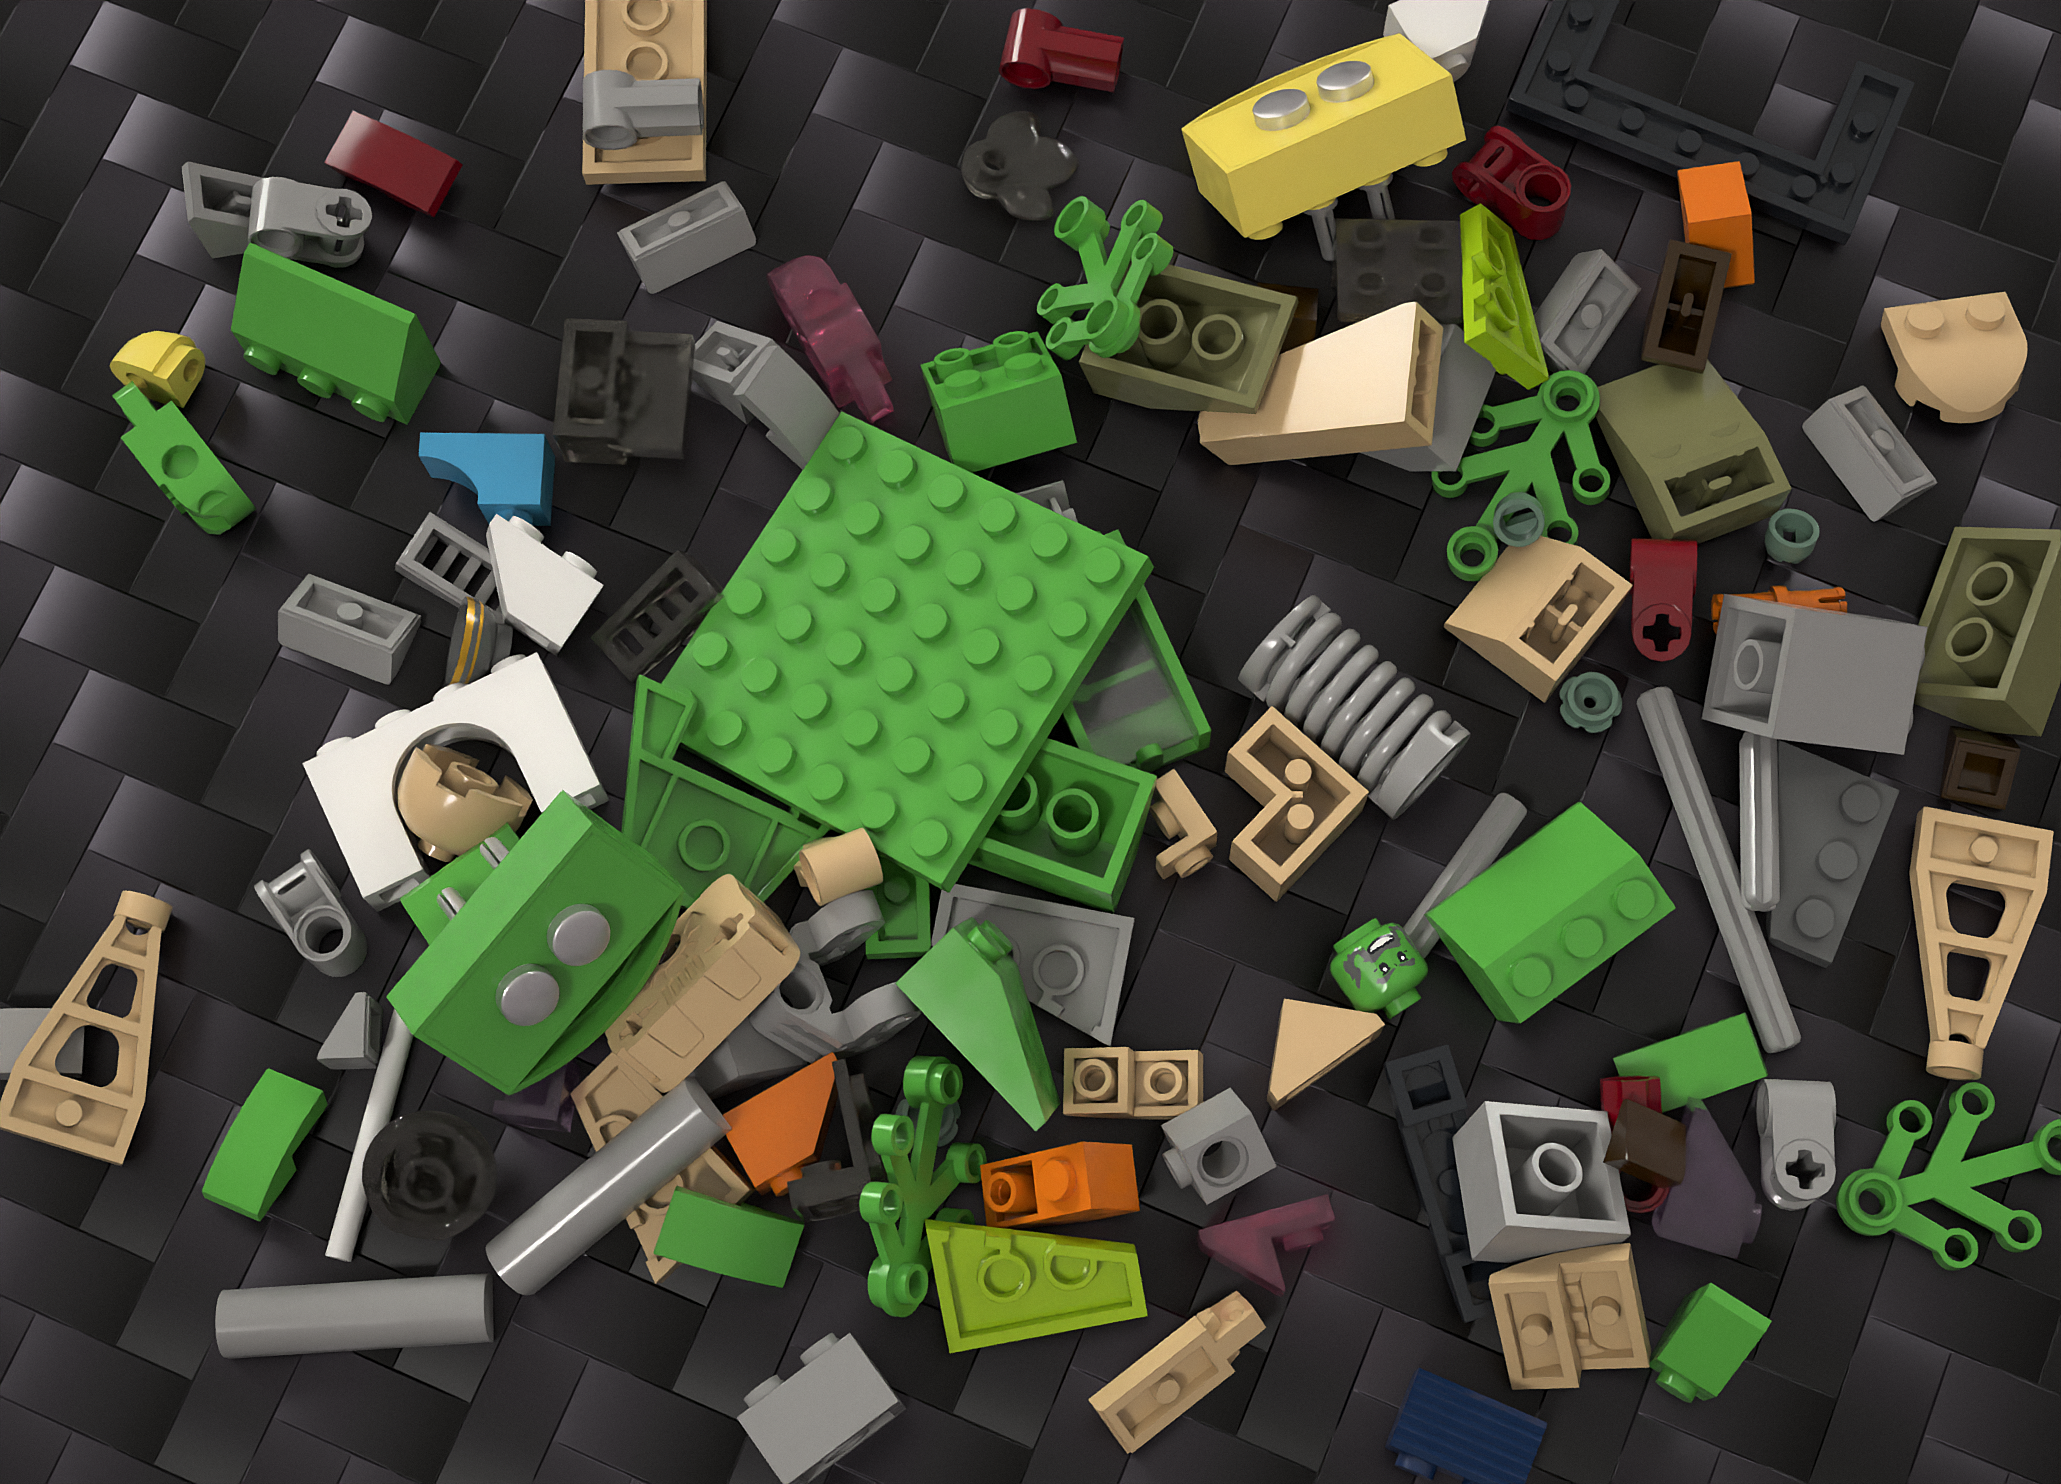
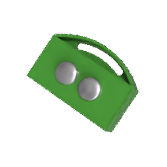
[386,789,684,1096]

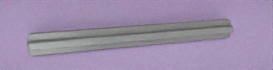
[1637,686,1801,1053]

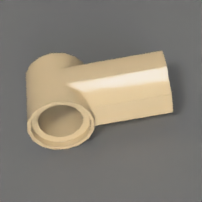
[794,828,883,906]

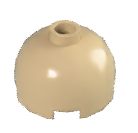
[398,744,533,862]

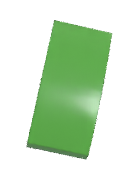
[1613,1012,1768,1113]
[202,1068,328,1222]
[653,1186,805,1288]

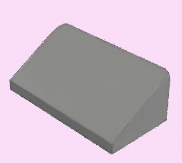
[617,181,756,294]
[1534,249,1641,374]
[1802,385,1937,522]
[278,574,421,685]

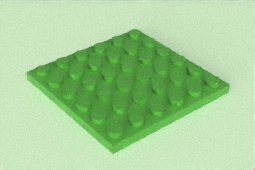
[662,411,1154,893]

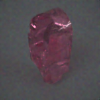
[766,255,894,424]

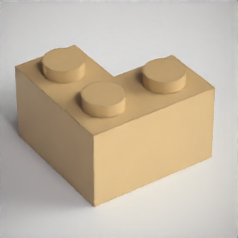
[1225,706,1369,902]

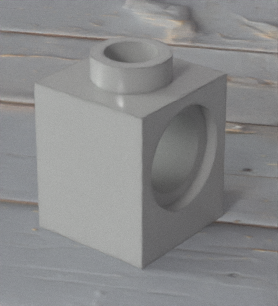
[1161,1088,1277,1205]

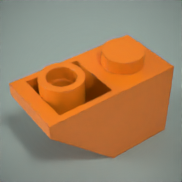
[980,1141,1140,1230]

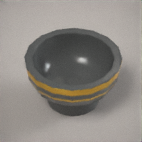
[446,596,513,686]

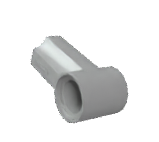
[582,70,704,150]

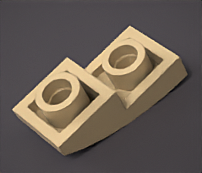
[1063,1047,1203,1119]

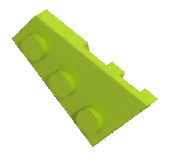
[1460,203,1550,390]
[925,1219,1148,1353]

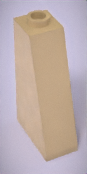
[1198,302,1443,465]

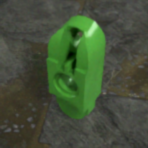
[112,381,256,535]

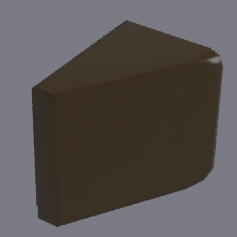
[1939,726,2021,810]
[1603,1099,1686,1189]

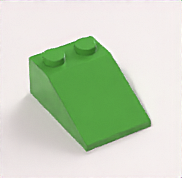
[895,917,1061,1131]

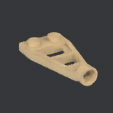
[1909,806,2054,1080]
[0,891,173,1166]

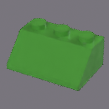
[231,242,441,425]
[968,738,1157,914]
[1424,802,1676,1024]

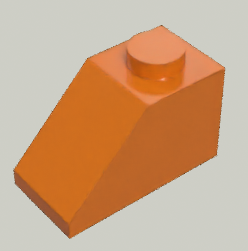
[723,1052,844,1197]

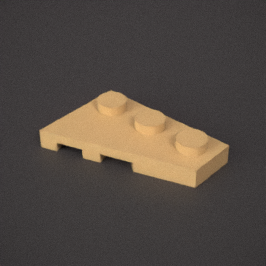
[570,1052,756,1284]

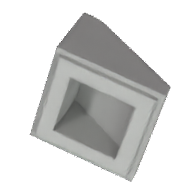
[317,992,383,1069]

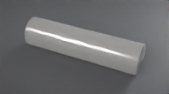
[486,1076,732,1295]
[215,1273,494,1359]

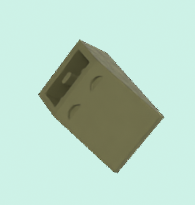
[1596,359,1792,544]

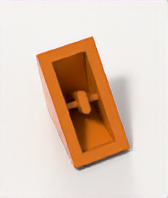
[1677,161,1755,289]

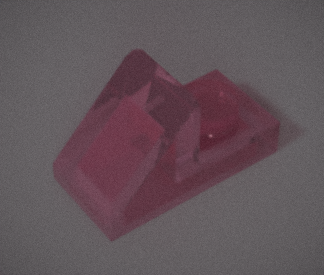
[1196,1194,1335,1297]

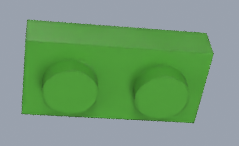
[865,854,932,959]

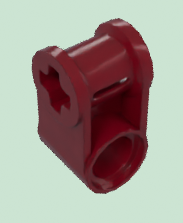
[1452,126,1571,240]
[1630,538,1697,662]

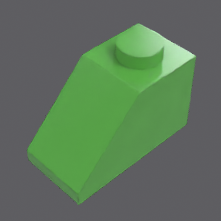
[1649,1283,1771,1403]

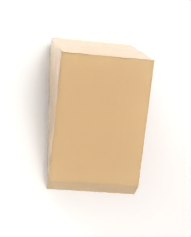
[1266,999,1385,1111]

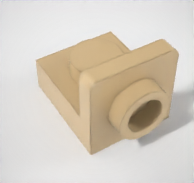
[1149,769,1217,879]

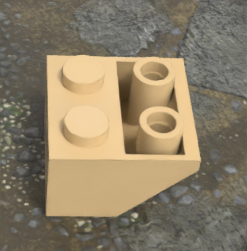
[1444,536,1633,703]

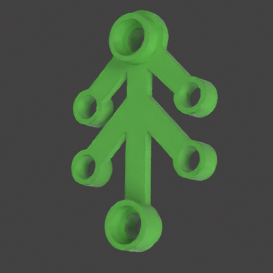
[1037,196,1173,360]
[1431,370,1611,581]
[859,1055,987,1317]
[1836,1082,2061,1271]

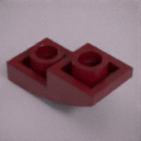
[324,111,463,217]

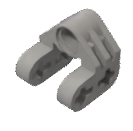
[748,890,921,1064]

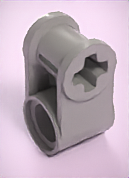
[248,177,372,268]
[254,849,368,977]
[1756,1079,1836,1211]

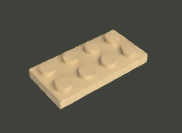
[582,0,707,185]

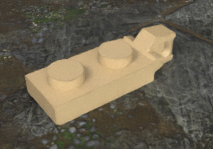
[1088,1291,1266,1454]

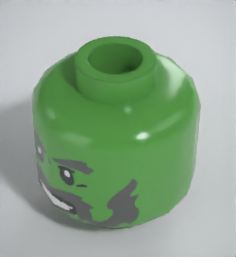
[1330,918,1428,1019]

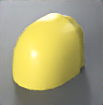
[110,331,205,408]

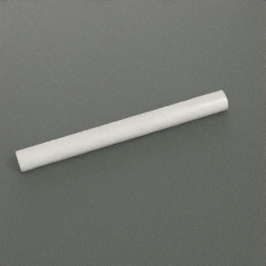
[325,1009,413,1262]

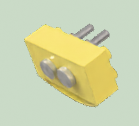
[1181,33,1466,261]

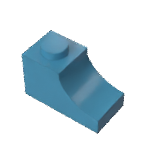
[419,433,555,526]

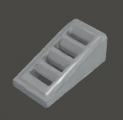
[395,512,508,626]

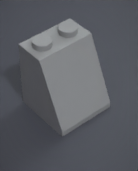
[1702,594,1928,755]

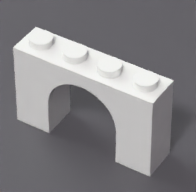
[303,652,609,912]

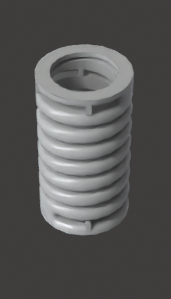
[1238,595,1471,820]

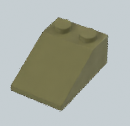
[1079,260,1299,414]

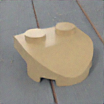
[1881,292,2028,423]

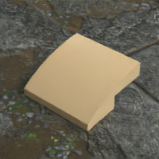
[1488,1243,1651,1390]

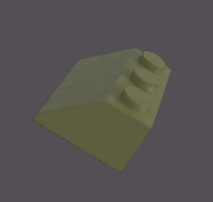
[1913,527,2061,737]

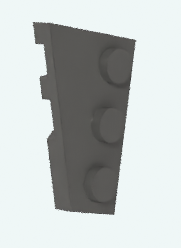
[1765,740,1900,968]

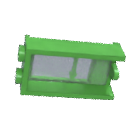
[1059,529,1211,773]

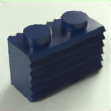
[1385,1368,1547,1484]

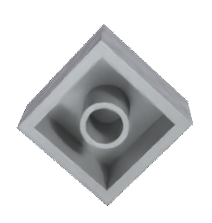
[1452,1101,1631,1264]
[737,1333,906,1484]

